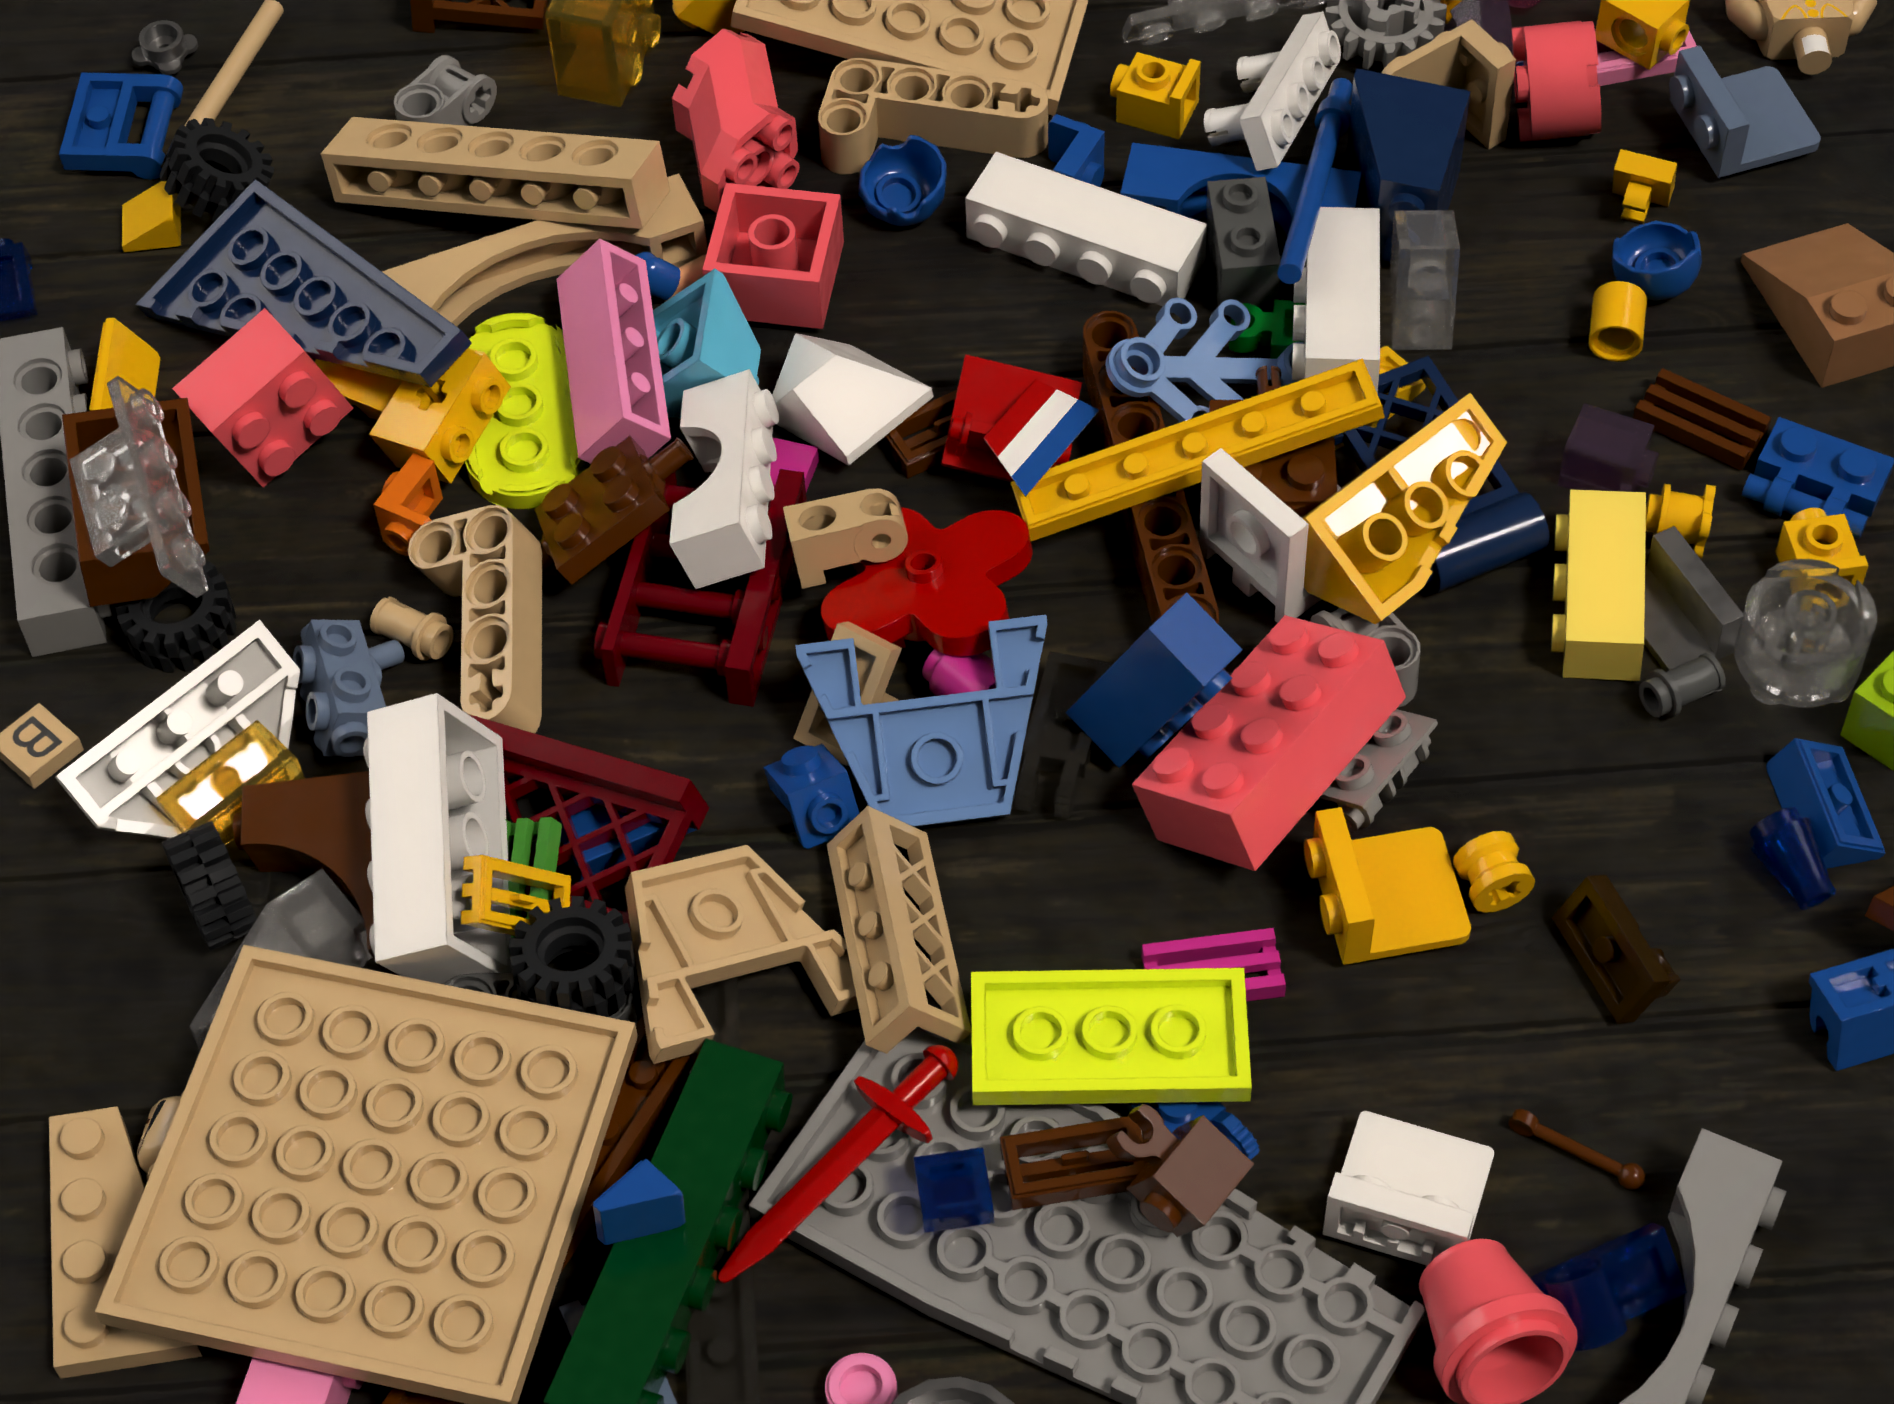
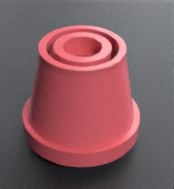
[1419,1239,1578,1404]

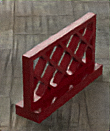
[468,714,710,931]

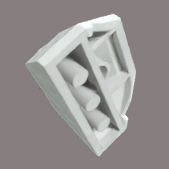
[55,620,300,840]

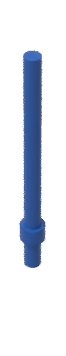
[1277,78,1353,284]

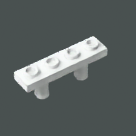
[1204,11,1341,171]

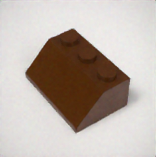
[62,398,210,607]

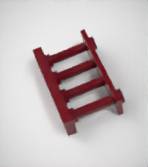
[594,469,807,707]

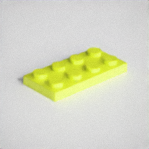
[971,968,1252,1105]

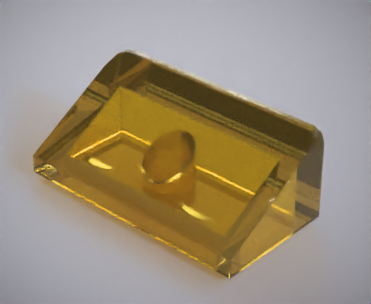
[155,720,305,846]

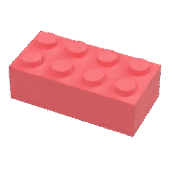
[1132,615,1406,871]

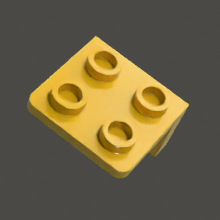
[1304,807,1471,965]

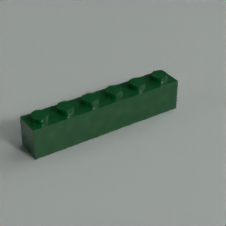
[543,1038,793,1404]

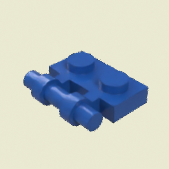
[1741,417,1894,539]

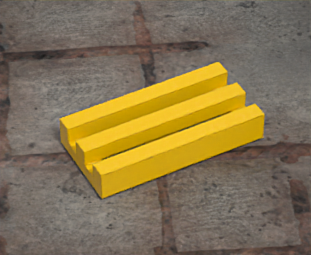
[461,855,571,936]

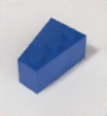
[1065,593,1243,768]

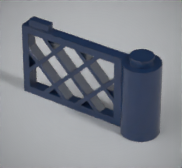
[1334,355,1549,593]

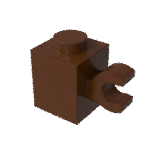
[1106,1104,1254,1237]

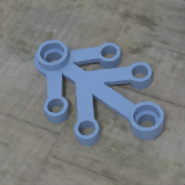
[1106,297,1304,423]

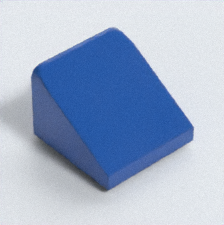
[593,1159,686,1245]

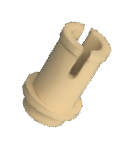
[370,596,453,661]

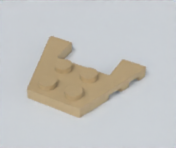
[625,845,859,1064]

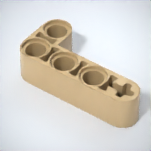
[818,58,1048,174]
[408,505,542,733]

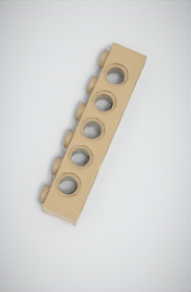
[321,117,670,229]

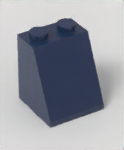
[1346,68,1471,271]

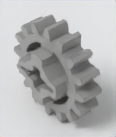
[1325,0,1447,69]

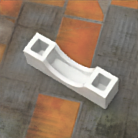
[669,369,779,589]

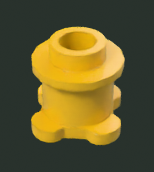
[1646,484,1716,559]

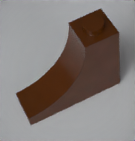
[233,771,398,975]

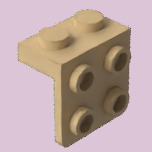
[1382,19,1516,150]

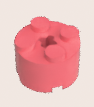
[1511,21,1601,142]

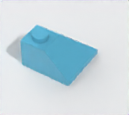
[653,268,761,418]

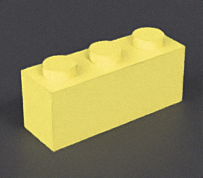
[1551,489,1646,681]

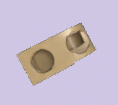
[783,488,908,589]

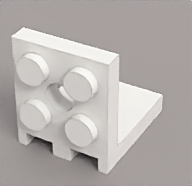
[1199,448,1341,623]

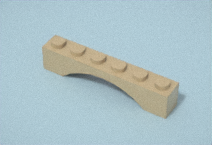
[382,173,707,326]

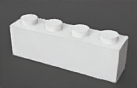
[965,152,1207,306]
[1292,207,1380,394]

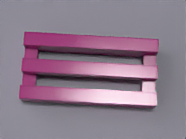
[1141,928,1286,1002]

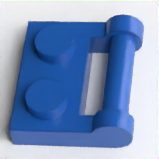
[59,72,183,180]

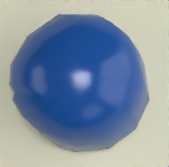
[858,135,947,227]
[1611,220,1702,302]

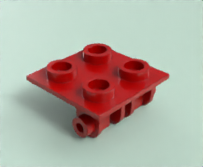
[941,354,1082,482]

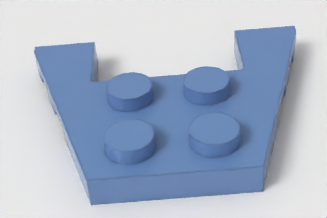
[795,615,1047,828]

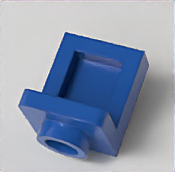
[1048,114,1105,187]
[764,744,859,849]

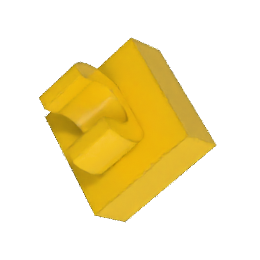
[1612,149,1677,224]

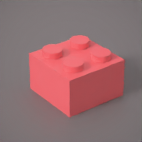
[702,183,844,329]
[172,308,354,488]

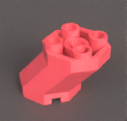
[672,29,800,213]

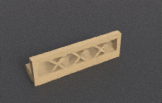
[826,806,972,1054]

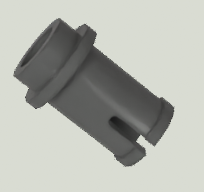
[1639,653,1726,719]

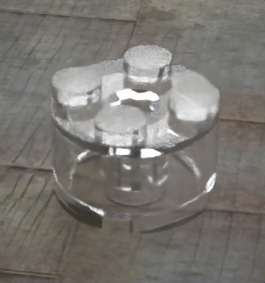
[1734,559,1877,707]

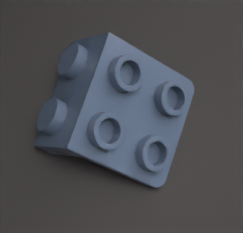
[1669,46,1821,178]

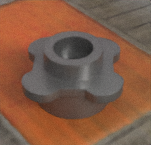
[132,20,198,75]

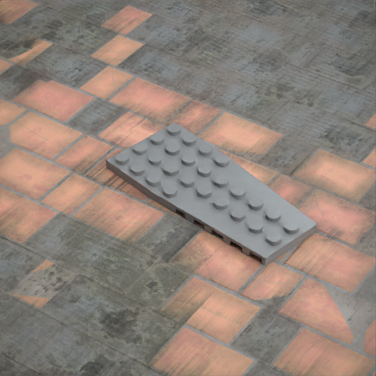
[749,1027,1424,1404]

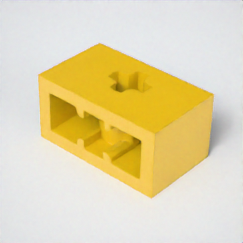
[369,348,511,484]

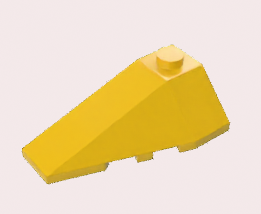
[1302,393,1507,625]

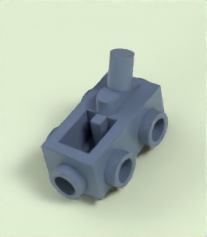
[292,619,405,757]

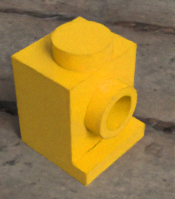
[1110,52,1201,139]
[1775,508,1869,611]

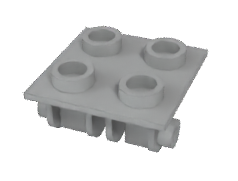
[1319,709,1438,832]

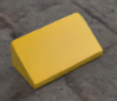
[89,318,161,411]

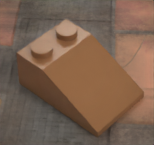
[1741,223,1894,388]

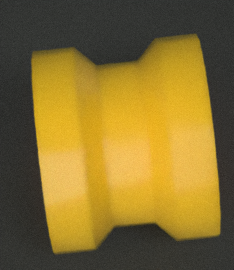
[1453,831,1535,913]

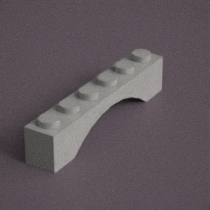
[1619,1128,1787,1404]

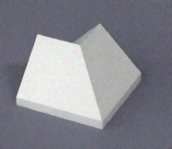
[772,333,934,465]

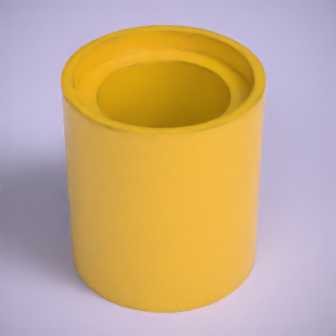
[1589,281,1647,362]

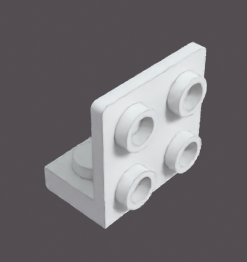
[1323,1111,1494,1265]

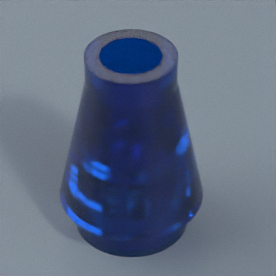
[1749,807,1836,910]

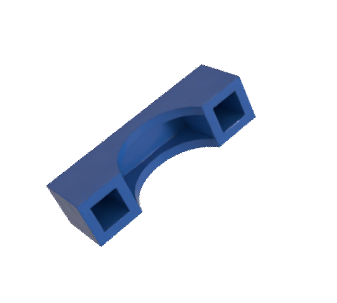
[1120,143,1361,241]

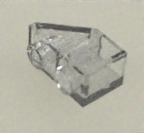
[1391,210,1460,350]

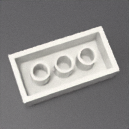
[363,693,512,984]

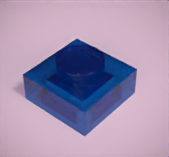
[913,1147,994,1233]

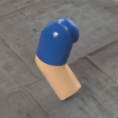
[635,252,706,302]

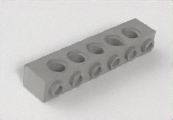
[0,327,114,657]

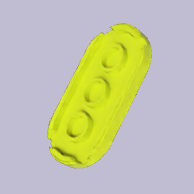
[465,313,586,509]

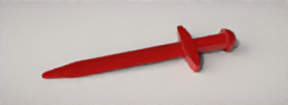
[718,1045,958,1283]

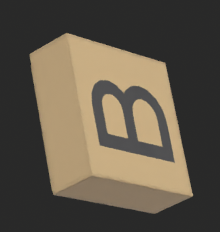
[0,703,84,789]

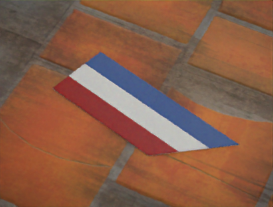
[984,379,1099,497]

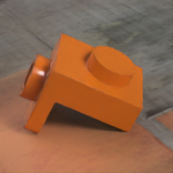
[373,453,443,556]

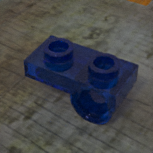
[1530,1222,1687,1351]

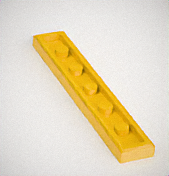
[1011,358,1385,542]

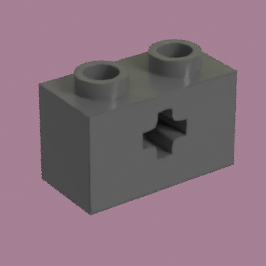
[1205,177,1281,312]

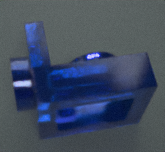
[0,238,38,321]

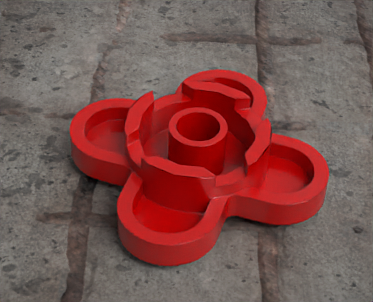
[821,507,1033,657]

